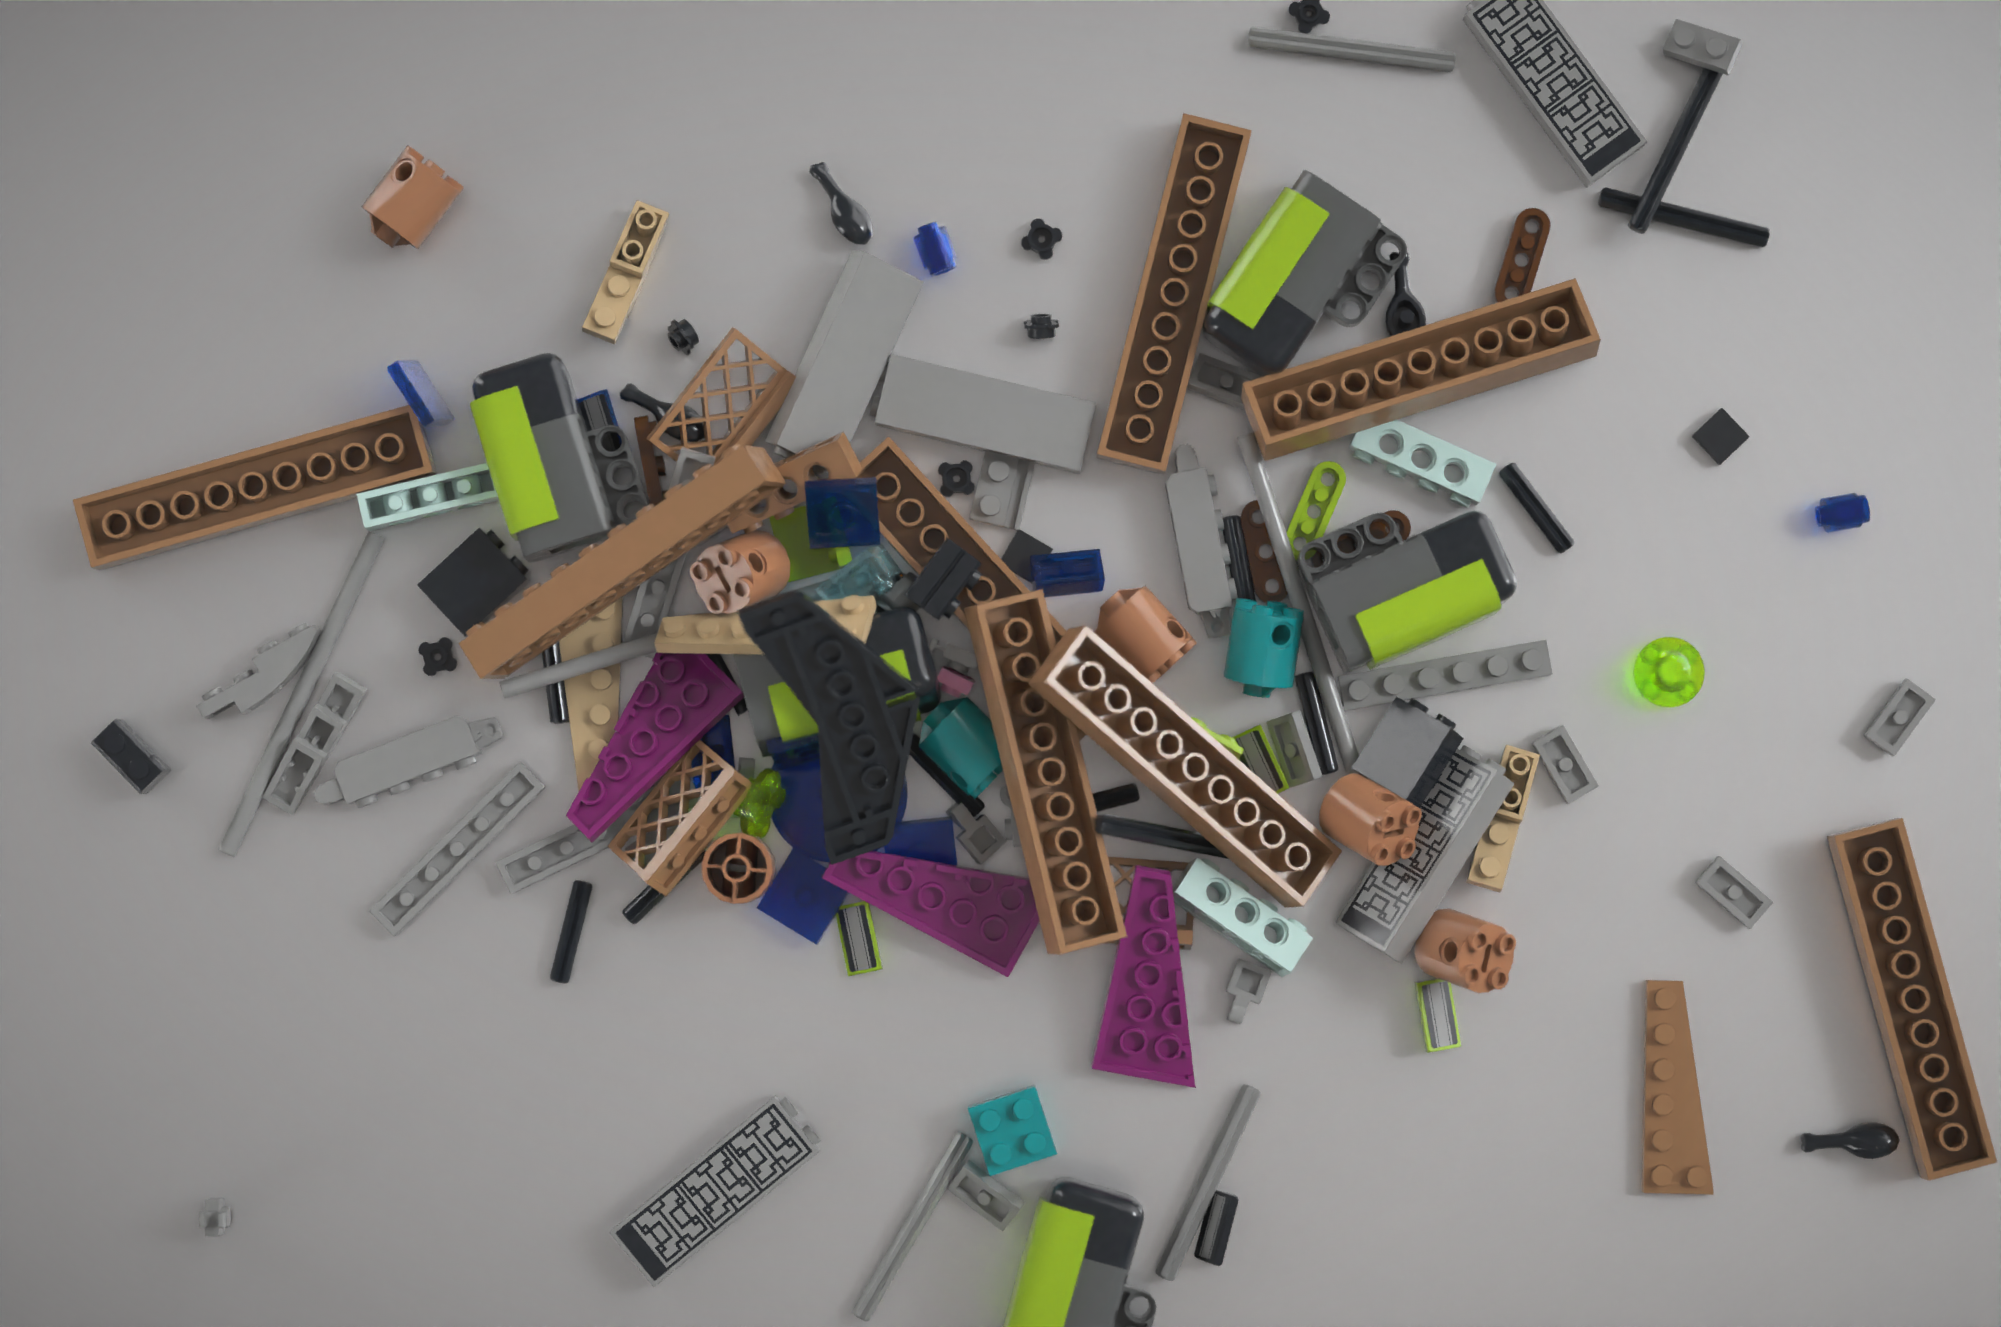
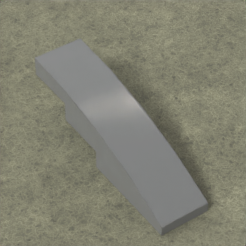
[262,671,367,815]

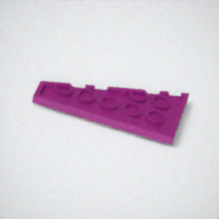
[566,652,744,843]
[822,851,1040,977]
[1091,865,1196,1088]

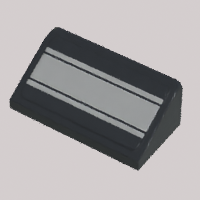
[1194,1190,1239,1266]

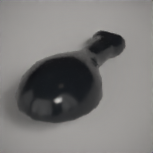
[809,162,873,245]
[1385,252,1426,336]
[620,383,705,442]
[1800,1122,1900,1159]

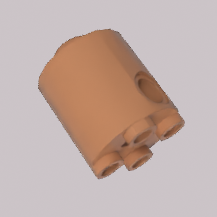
[361,145,464,249]
[690,530,790,614]
[1094,586,1197,684]
[1319,773,1422,866]
[701,833,776,904]
[1414,908,1516,993]

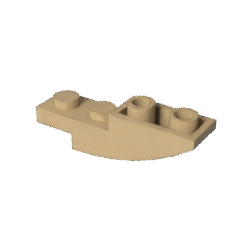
[582,200,669,345]
[1466,745,1540,893]

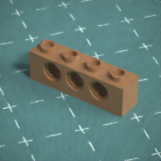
[727,432,863,534]

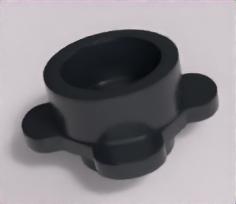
[1289,0,1330,34]
[1021,218,1062,260]
[1024,314,1059,339]
[667,319,699,355]
[938,460,975,497]
[418,637,457,676]

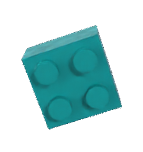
[968,1085,1057,1176]

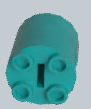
[1224,598,1304,698]
[918,696,1003,799]

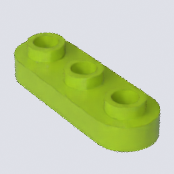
[1286,461,1346,561]

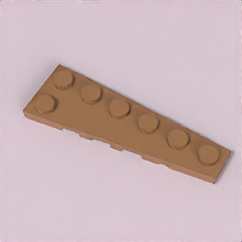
[1642,980,1713,1195]

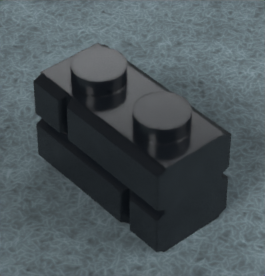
[904,538,983,621]
[91,719,171,794]

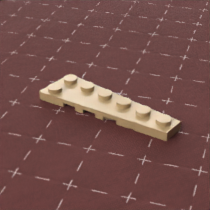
[654,595,877,655]
[559,596,624,791]

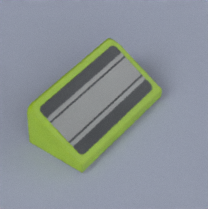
[1232,725,1290,794]
[834,901,883,976]
[1414,978,1461,1053]

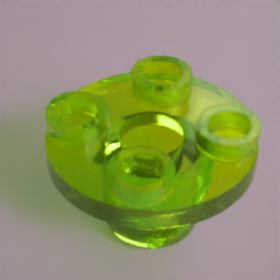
[1633,637,1705,707]
[733,768,786,838]

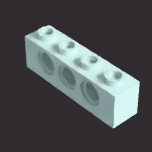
[1348,420,1497,508]
[357,463,499,531]
[1173,857,1313,977]

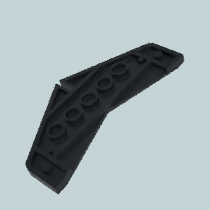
[737,591,920,865]

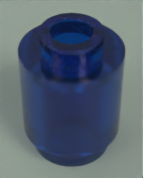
[913,222,957,277]
[1815,493,1870,533]

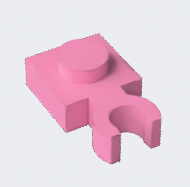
[938,666,975,698]

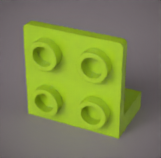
[769,495,854,583]

